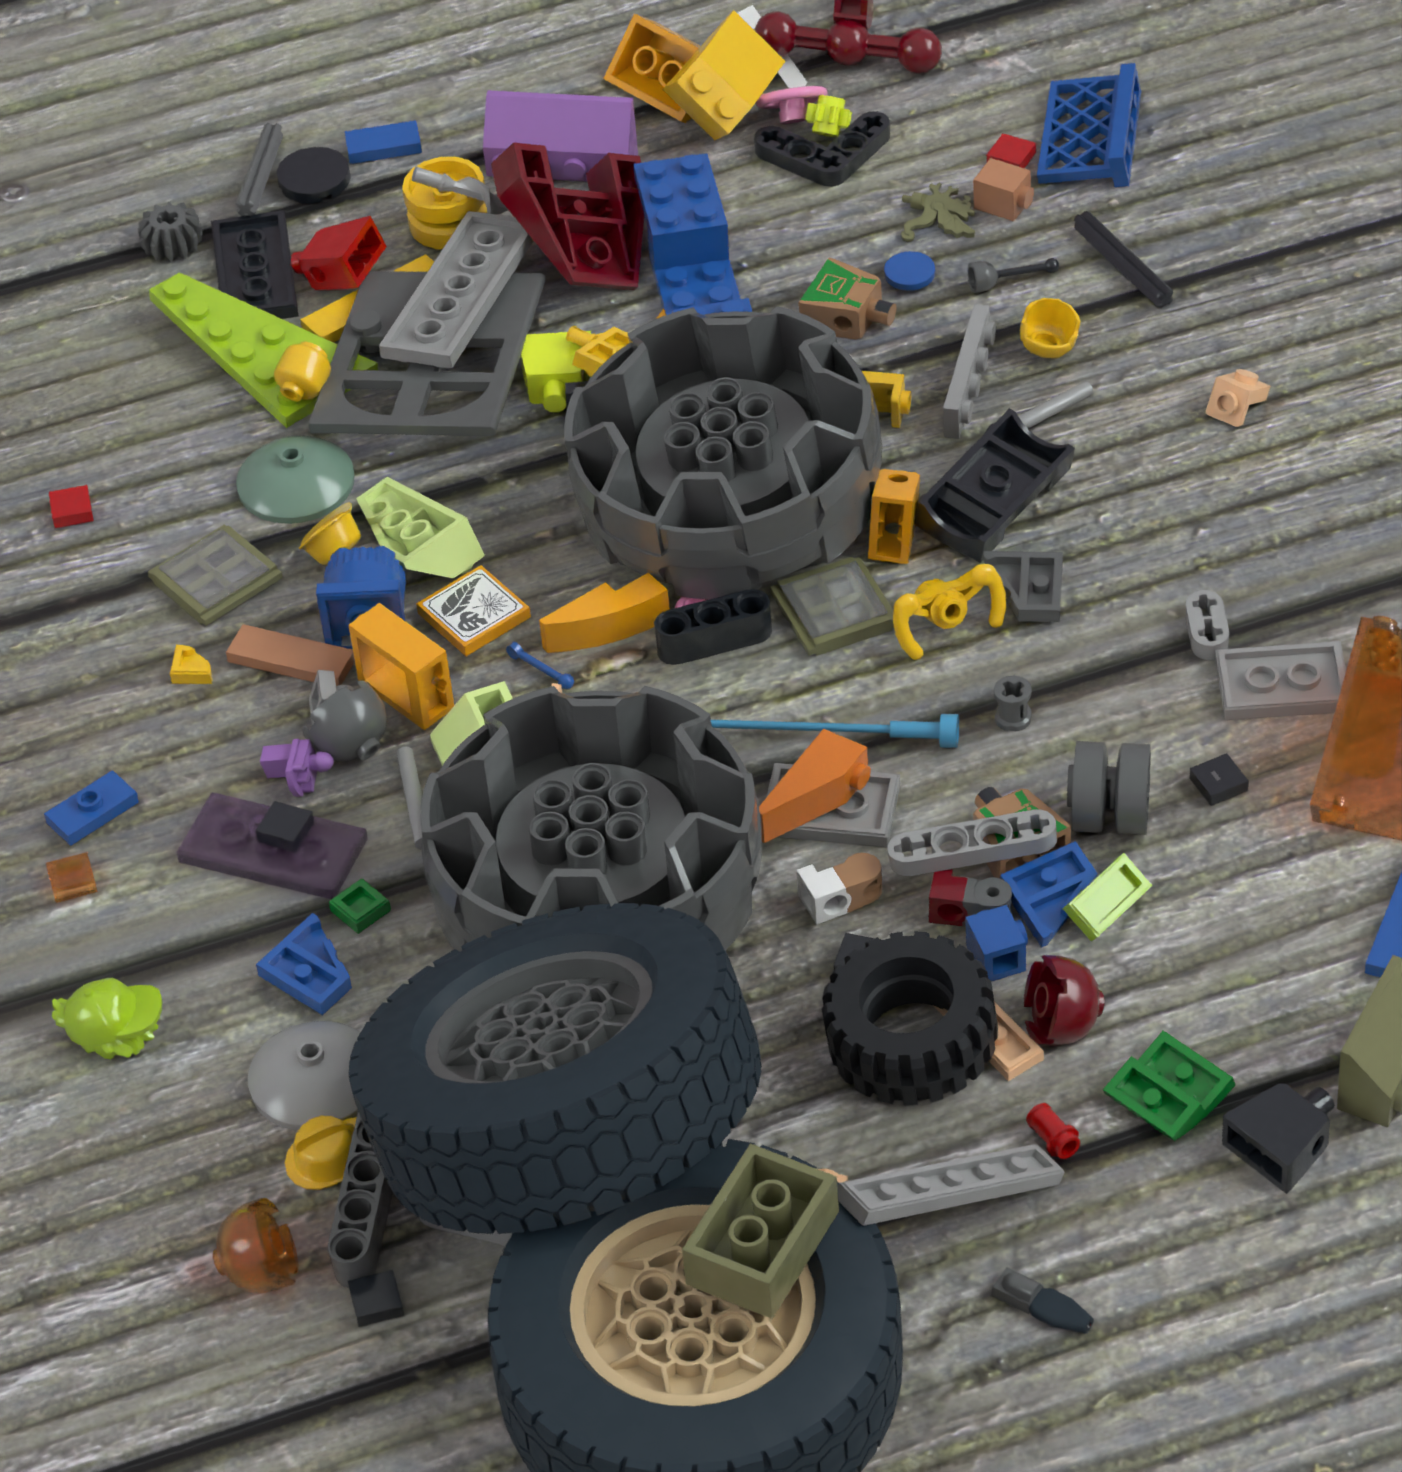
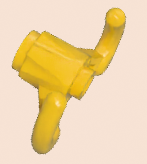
[893,564,1006,660]

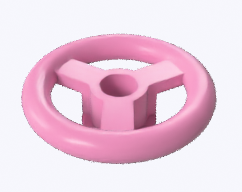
[755,86,828,124]

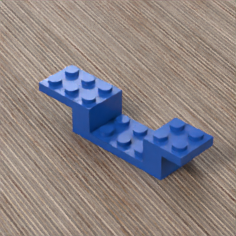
[633,153,753,315]

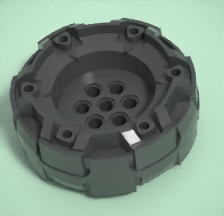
[564,306,882,599]
[420,686,762,952]

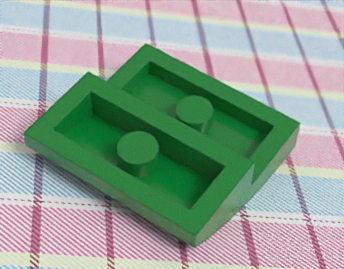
[1103,1030,1236,1141]

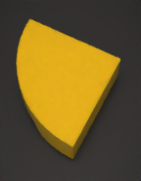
[170,644,213,684]

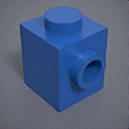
[965,905,1028,982]

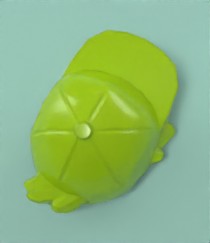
[52,978,163,1060]

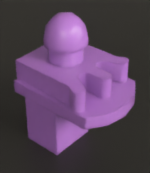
[260,739,334,797]

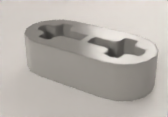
[1186,590,1229,660]

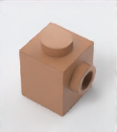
[973,158,1034,221]

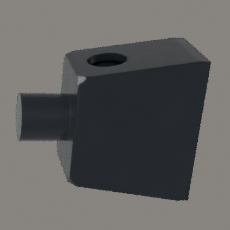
[1222,1083,1335,1194]

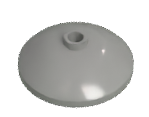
[248,1021,360,1131]

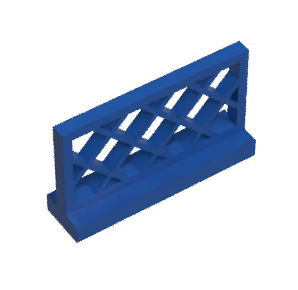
[1037,63,1141,187]

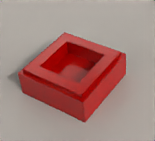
[986,133,1036,169]
[48,485,94,528]

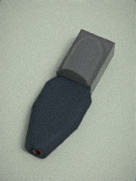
[992,1267,1094,1334]

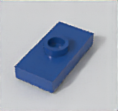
[44,770,139,846]

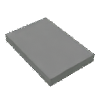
[1215,641,1352,720]
[767,763,901,847]

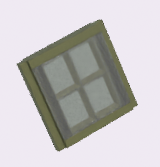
[148,524,283,626]
[770,557,894,656]

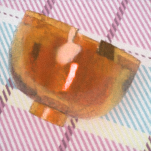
[213,1198,299,1294]

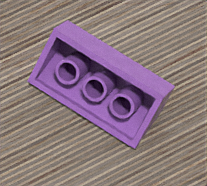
[483,90,638,182]

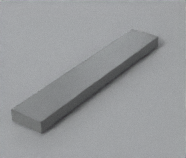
[837,1144,1065,1226]

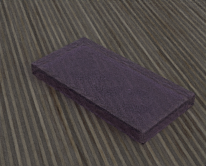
[176,792,368,900]

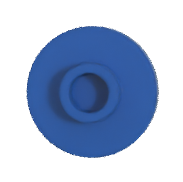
[884,251,935,291]

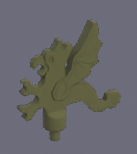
[901,182,975,242]

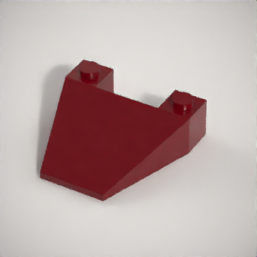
[491,142,645,291]

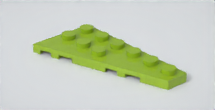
[149,272,379,428]

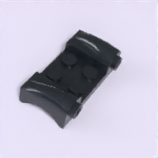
[914,408,1075,563]

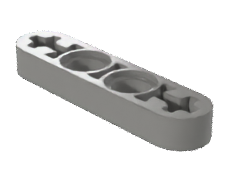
[887,809,1057,876]

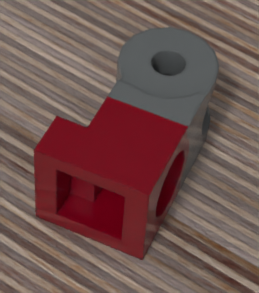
[929,869,1012,927]

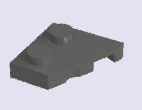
[984,551,1063,622]

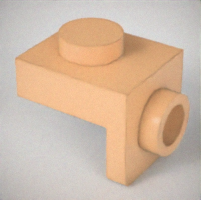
[1206,369,1271,427]

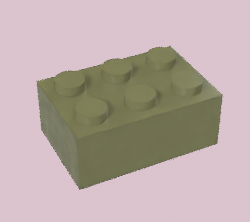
[682,1143,839,1319]

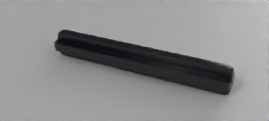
[1074,211,1173,308]

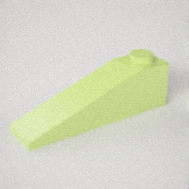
[356,477,485,578]

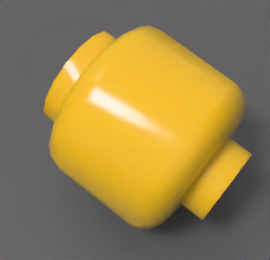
[274,342,331,401]

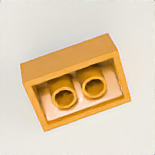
[603,13,700,123]

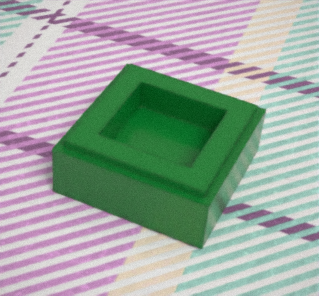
[329,878,391,934]

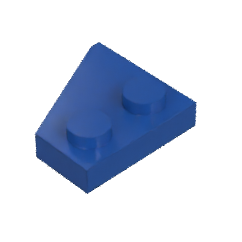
[256,913,352,1015]

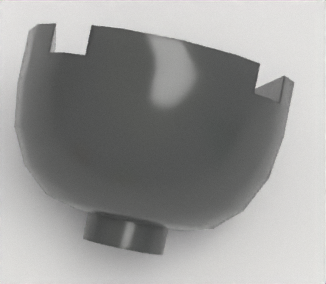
[302,680,387,762]

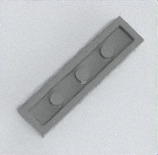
[943,304,996,439]

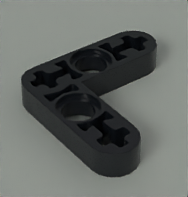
[754,111,890,187]

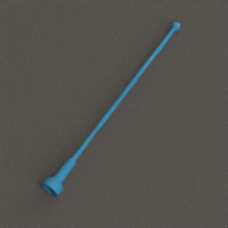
[711,714,959,748]

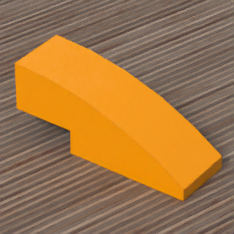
[539,573,670,653]

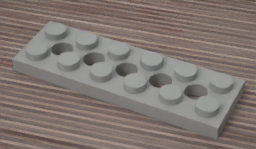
[379,211,534,368]

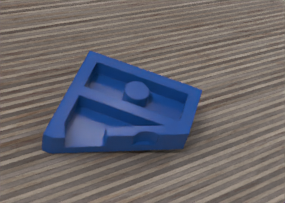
[1000,841,1098,948]

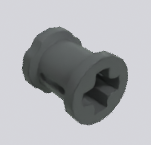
[994,675,1032,731]

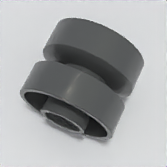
[1067,741,1151,835]

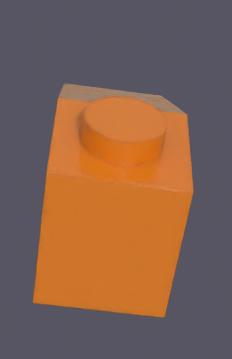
[759,729,871,843]

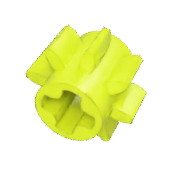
[805,95,852,137]

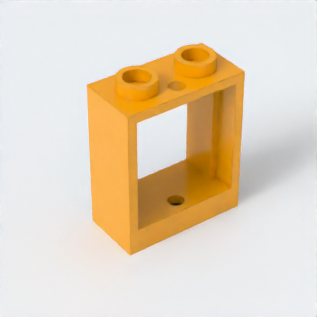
[349,603,454,731]

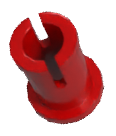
[1026,1103,1080,1159]

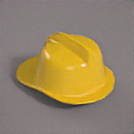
[299,502,361,565]
[284,1115,357,1190]

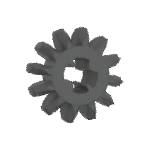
[138,201,203,262]

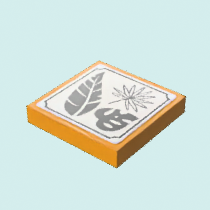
[416,565,531,656]

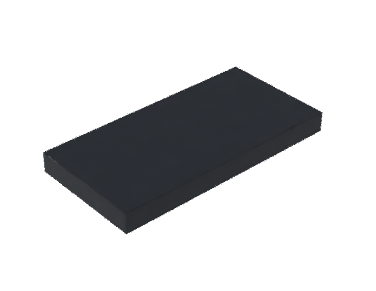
[211,210,299,319]

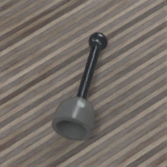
[967,258,1059,293]

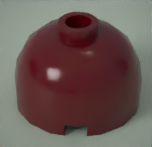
[1024,955,1104,1046]

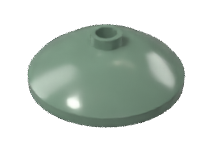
[236,435,355,524]

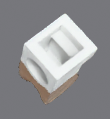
[797,853,883,925]

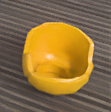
[1019,298,1080,358]

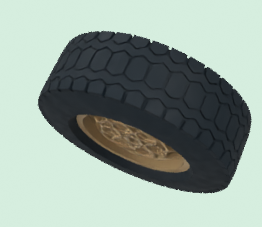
[487,1139,903,1472]

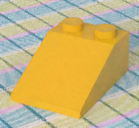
[663,10,786,140]

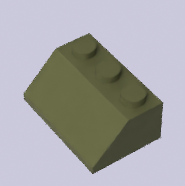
[1337,955,1402,1127]

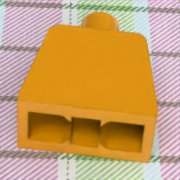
[868,469,920,564]

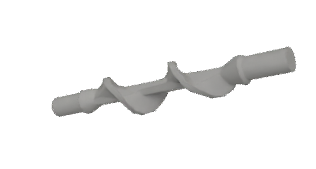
[412,167,508,215]

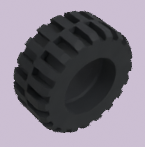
[822,931,998,1106]

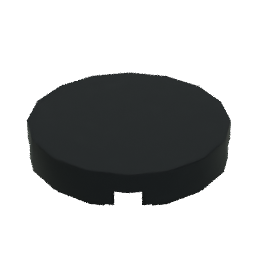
[276,147,351,204]

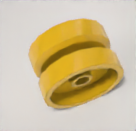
[402,157,487,249]

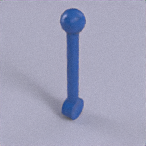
[506,642,574,690]

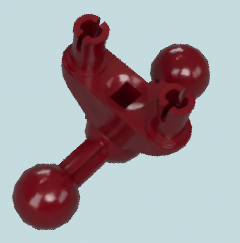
[754,0,942,74]

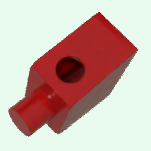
[291,216,387,290]

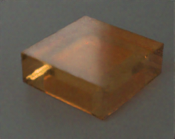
[46,852,98,903]

